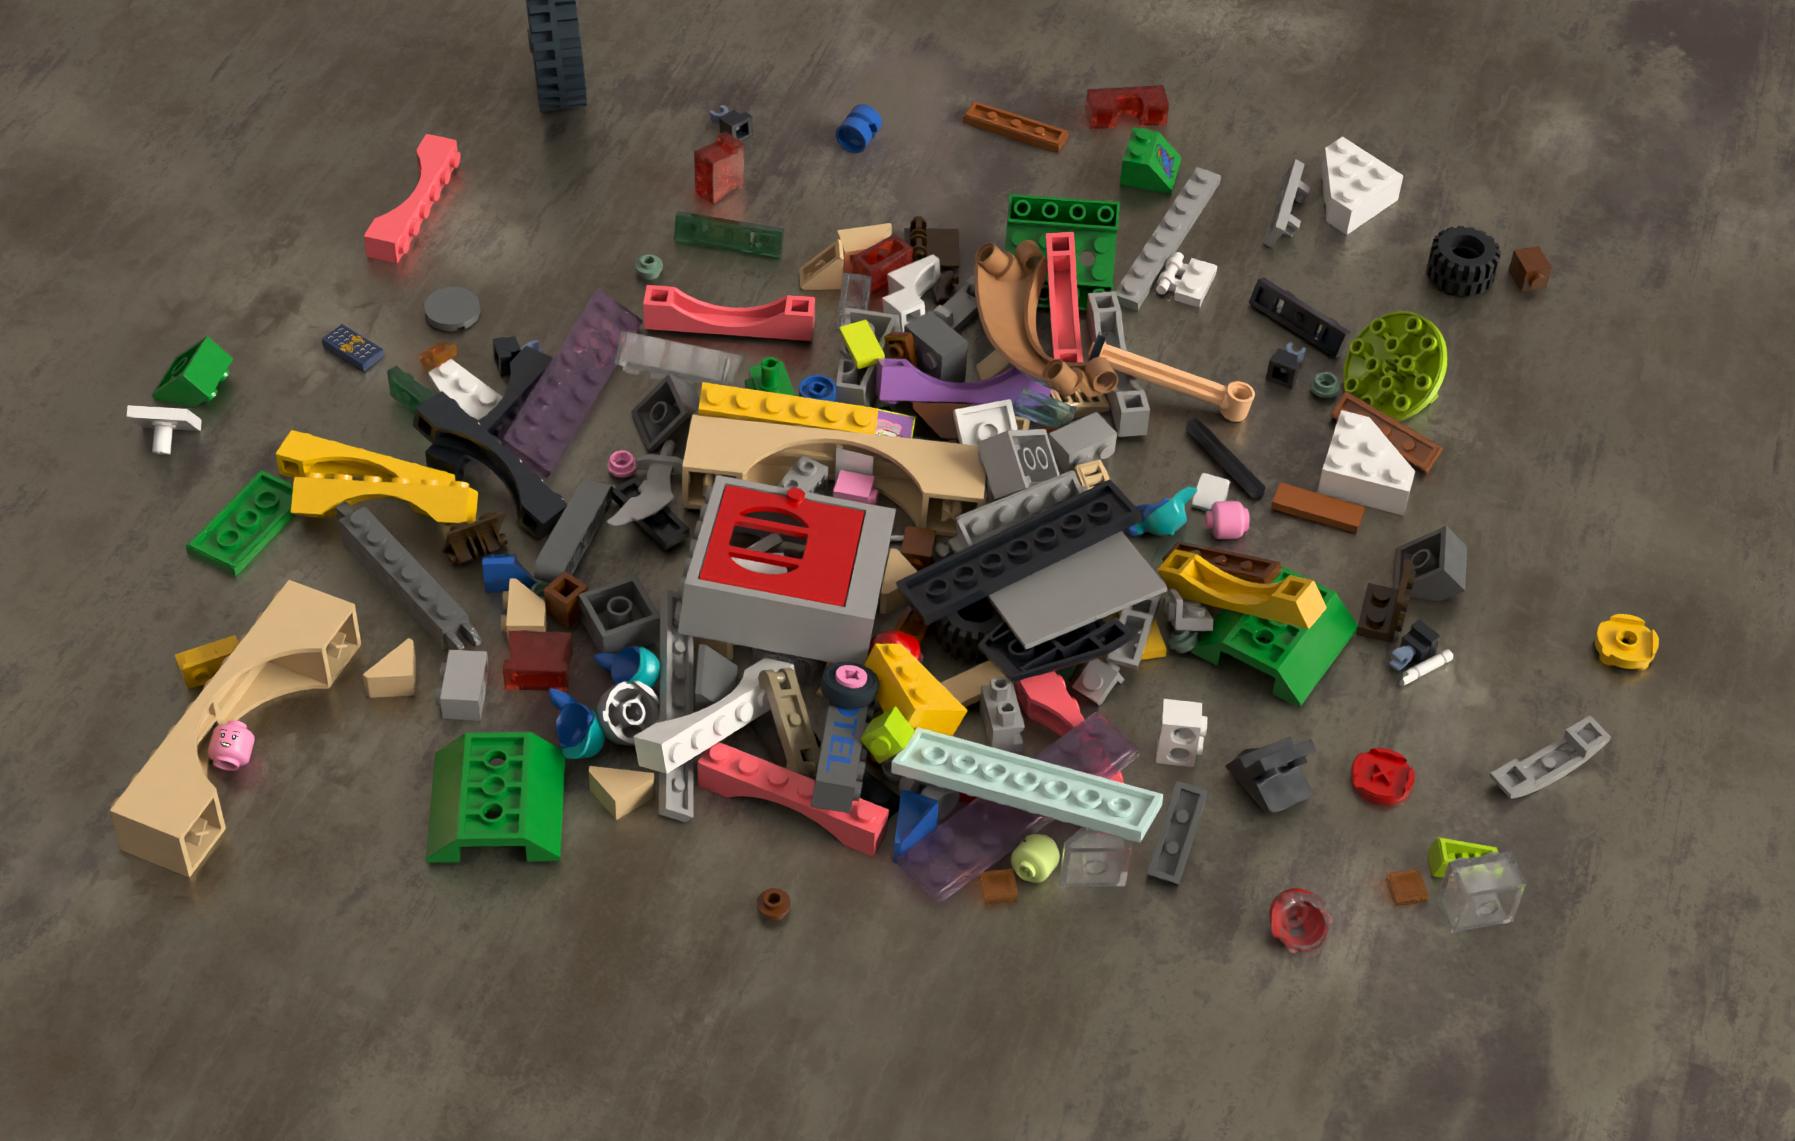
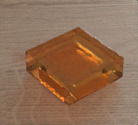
[418,342,459,367]
[980,869,1019,906]
[1386,869,1429,907]

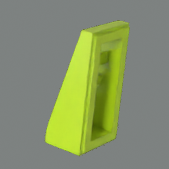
[1428,837,1503,878]

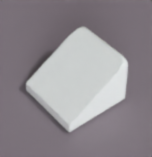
[1191,473,1230,512]

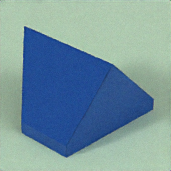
[482,554,538,593]
[893,790,939,863]

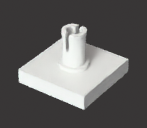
[953,399,1018,446]
[127,405,202,455]

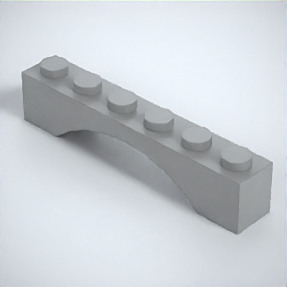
[1085,291,1150,437]

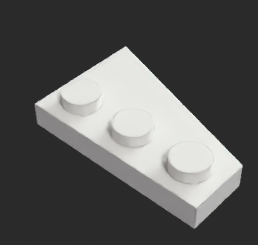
[428,358,503,420]

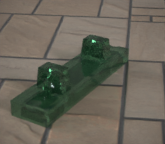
[674,211,785,258]

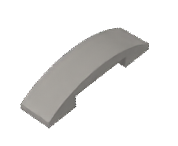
[1490,715,1611,799]

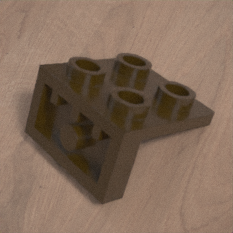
[1356,559,1416,643]

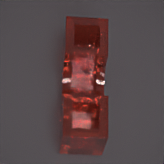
[1085,85,1169,129]

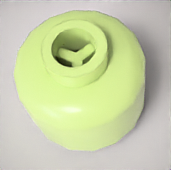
[1011,834,1060,883]

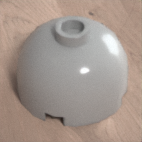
[596,681,660,746]

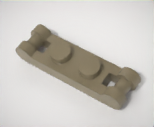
[758,667,820,777]

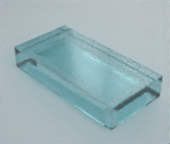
[1013,387,1077,427]

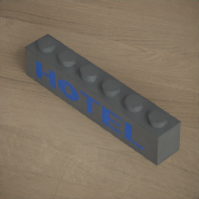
[811,700,875,814]

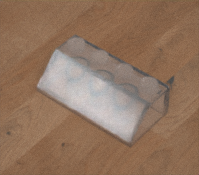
[615,331,743,386]

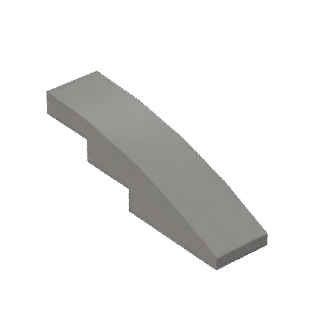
[1107,579,1166,669]

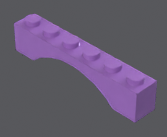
[875,358,1051,408]

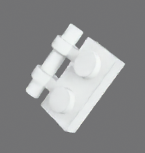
[1156,252,1218,308]

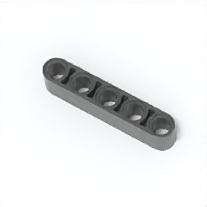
[534,478,614,583]

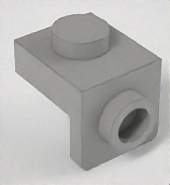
[1072,658,1124,706]

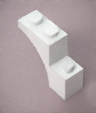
[882,255,941,332]

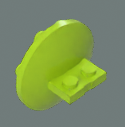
[1343,311,1447,422]

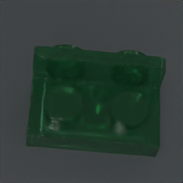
[387,366,435,415]

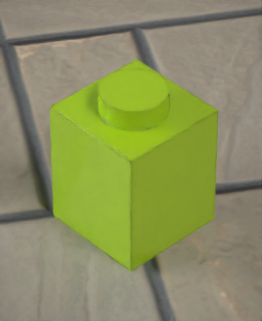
[860,706,915,764]

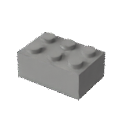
[977,429,1060,500]

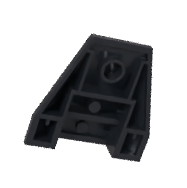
[978,618,1135,683]

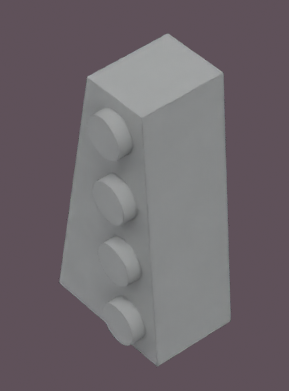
[836,307,901,407]

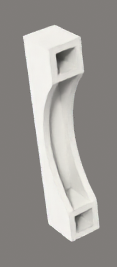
[633,658,795,774]

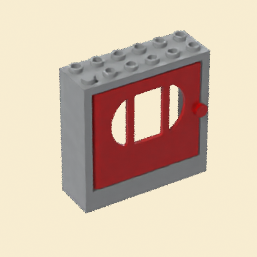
[674,475,896,665]

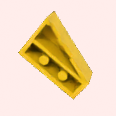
[863,644,968,736]

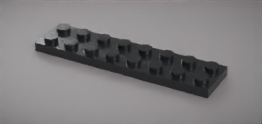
[896,479,1142,626]

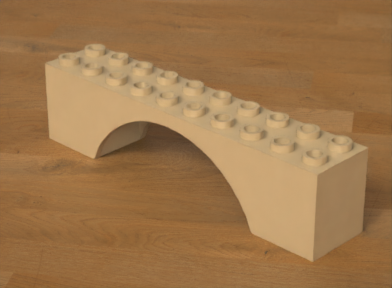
[682,415,986,537]
[109,580,362,878]

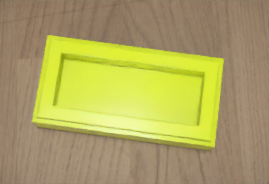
[839,319,885,369]

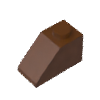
[913,402,972,444]

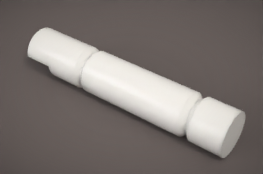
[1398,649,1454,686]

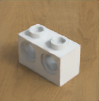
[1156,699,1208,767]

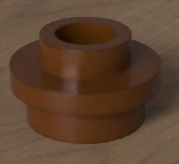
[757,888,790,921]

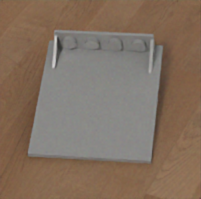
[949,470,1167,649]

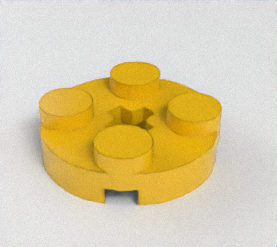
[1594,614,1659,670]

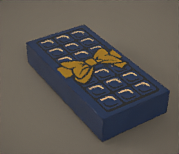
[322,324,384,372]

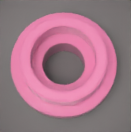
[607,450,636,478]

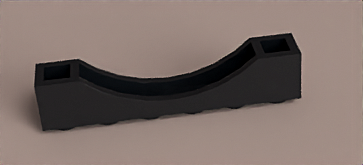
[425,346,557,482]
[413,391,568,541]

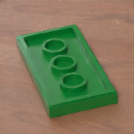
[186,470,296,576]

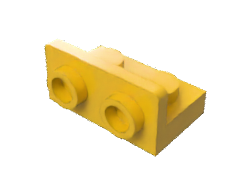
[174,635,239,689]

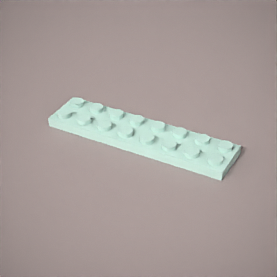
[891,727,1163,843]

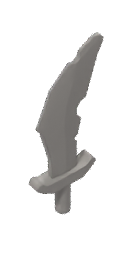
[607,440,683,527]

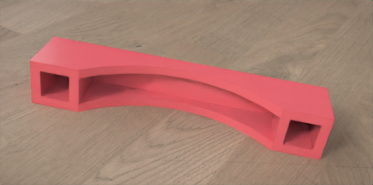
[364,134,461,264]
[1046,232,1083,363]
[643,285,815,341]
[1015,671,1124,836]
[697,742,889,857]

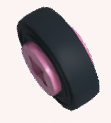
[821,662,879,708]

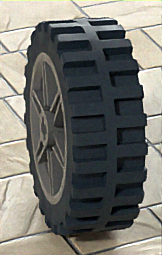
[526,0,587,112]

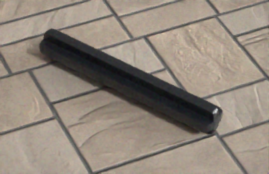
[1186,417,1266,499]

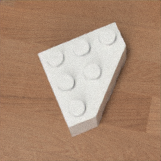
[1321,137,1403,235]
[1317,410,1415,516]

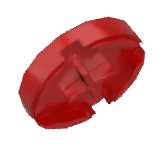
[1350,748,1415,805]

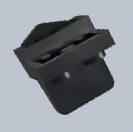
[1225,736,1317,814]

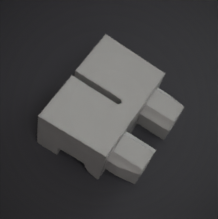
[979,677,1025,753]

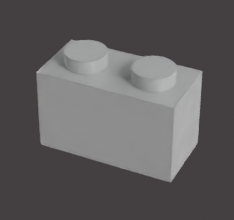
[1049,412,1117,473]
[435,650,489,721]

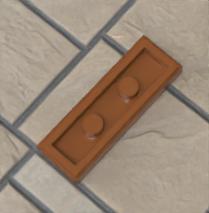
[1271,482,1365,534]

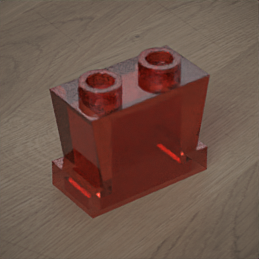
[694,132,744,205]
[503,630,573,692]

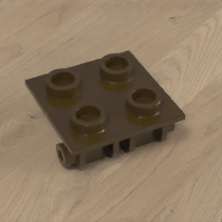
[904,216,960,268]
[442,511,508,566]

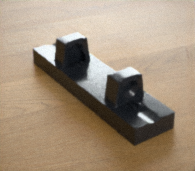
[1248,277,1351,358]

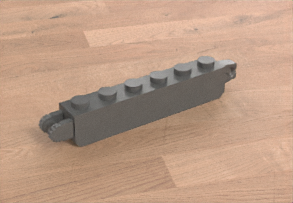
[335,501,482,650]

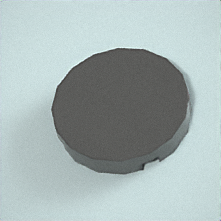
[424,286,481,332]

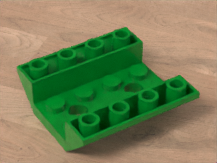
[1005,194,1120,311]
[1191,566,1358,708]
[426,732,565,863]

